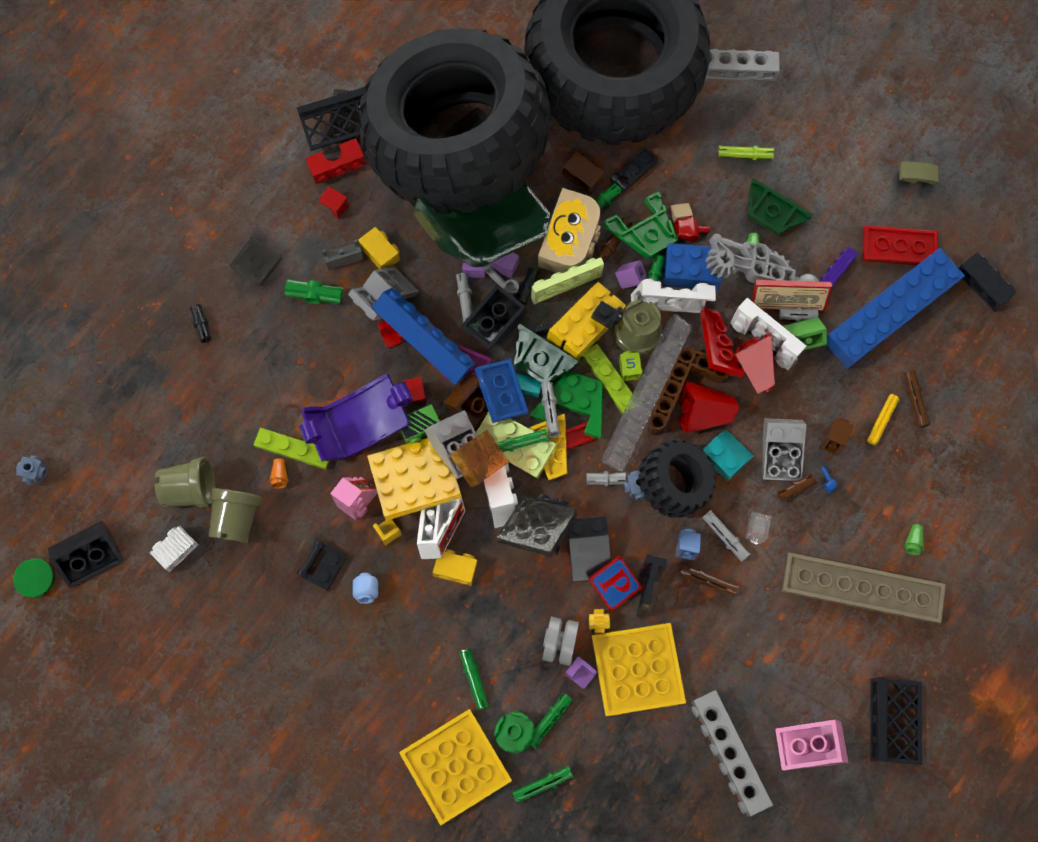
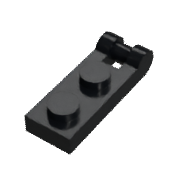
[610,148,658,193]

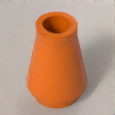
[269,459,289,489]

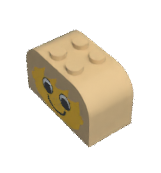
[538,188,601,274]

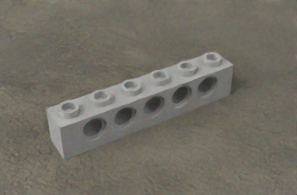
[706,49,779,81]
[691,690,773,817]

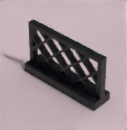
[296,87,366,151]
[636,554,667,618]
[870,677,922,765]

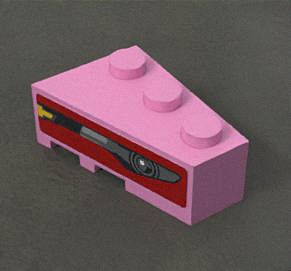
[330,477,378,520]

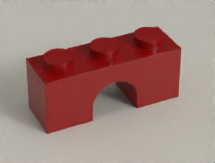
[305,138,366,184]

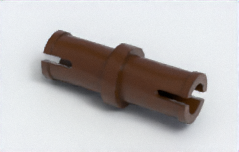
[777,473,817,502]

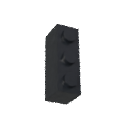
[959,252,1017,312]

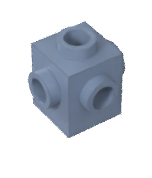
[16,455,48,485]
[624,471,645,500]

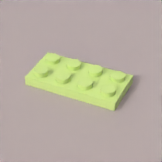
[531,258,604,305]
[476,412,557,479]

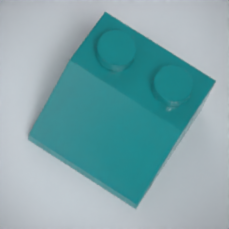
[702,430,754,483]

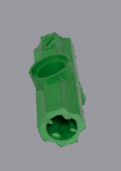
[285,280,343,305]

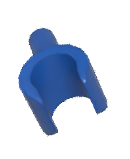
[821,465,837,493]

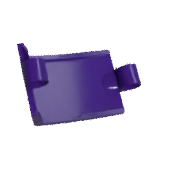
[299,374,413,461]

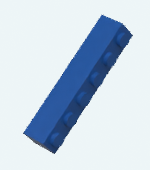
[372,288,475,385]

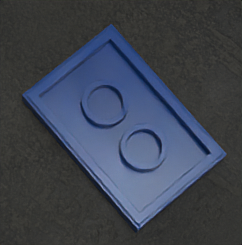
[475,359,529,423]

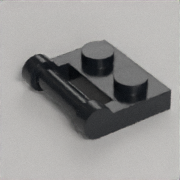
[296,539,347,591]

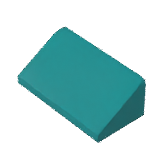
[516,373,542,398]

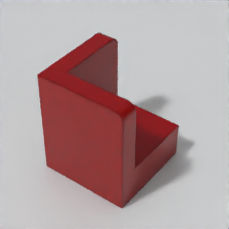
[319,187,349,219]
[377,321,405,349]
[402,377,426,404]

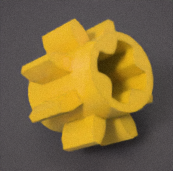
[589,609,610,634]

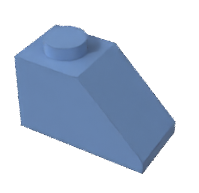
[675,529,701,561]

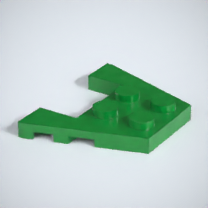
[602,191,678,260]
[530,371,603,440]

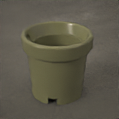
[614,299,663,356]
[154,456,216,508]
[209,488,262,543]

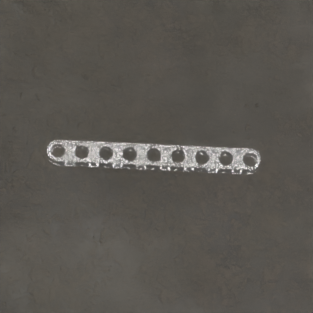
[602,314,692,472]

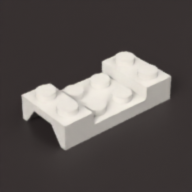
[631,279,716,313]
[730,298,806,370]

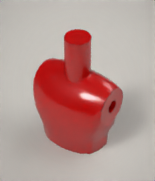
[674,216,710,242]

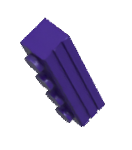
[820,247,858,286]

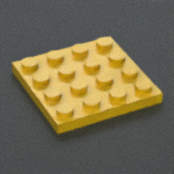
[368,438,462,521]
[591,623,686,717]
[399,709,512,825]

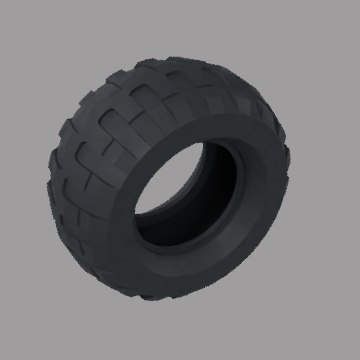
[524,0,711,145]
[359,28,551,214]

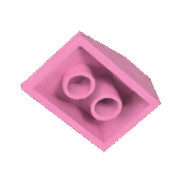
[776,720,848,770]

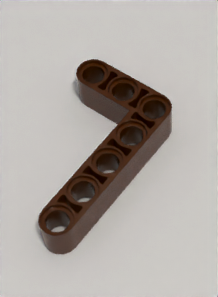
[648,347,729,435]

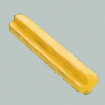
[867,394,899,445]

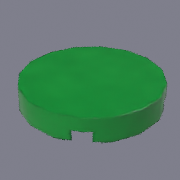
[13,558,55,599]
[494,711,536,754]

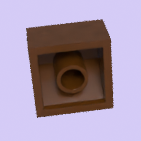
[443,374,489,431]

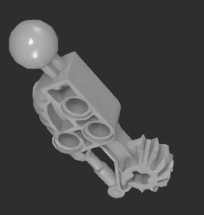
[705,234,819,283]

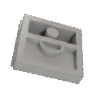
[348,266,419,320]

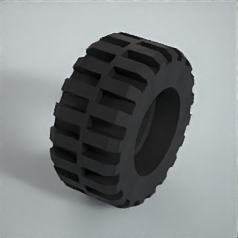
[638,439,716,518]

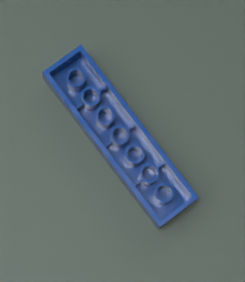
[826,248,965,369]

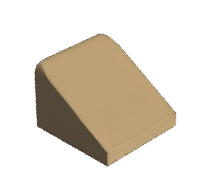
[670,203,693,223]

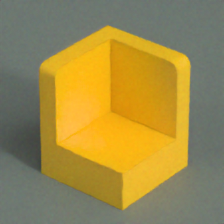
[373,519,402,545]

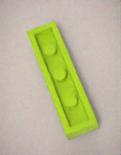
[582,344,640,416]
[254,428,330,470]

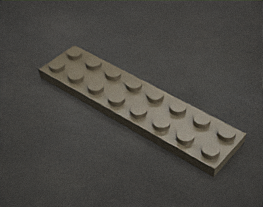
[781,552,946,624]

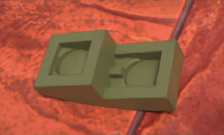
[899,162,939,185]

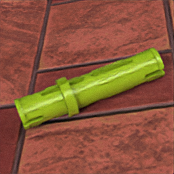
[718,145,774,160]

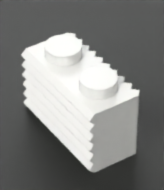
[150,526,199,573]

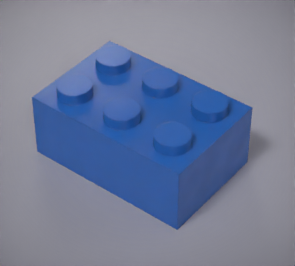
[663,243,722,291]

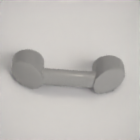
[477,254,519,296]

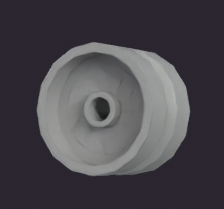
[542,616,579,666]

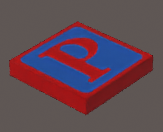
[588,555,642,611]

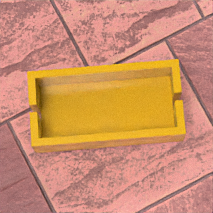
[546,282,626,360]

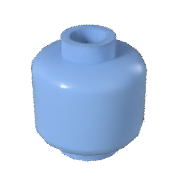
[352,573,379,604]

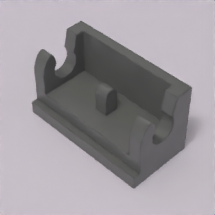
[322,240,364,271]

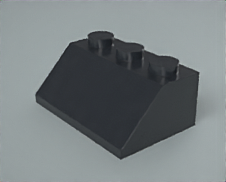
[48,520,124,589]

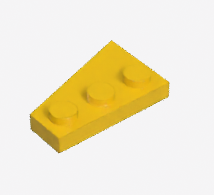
[529,414,568,481]

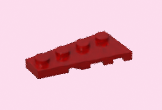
[700,307,745,378]

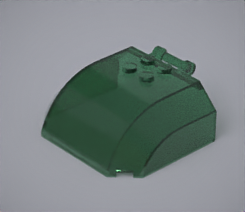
[413,181,550,267]

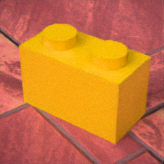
[358,227,400,269]
[433,549,478,586]

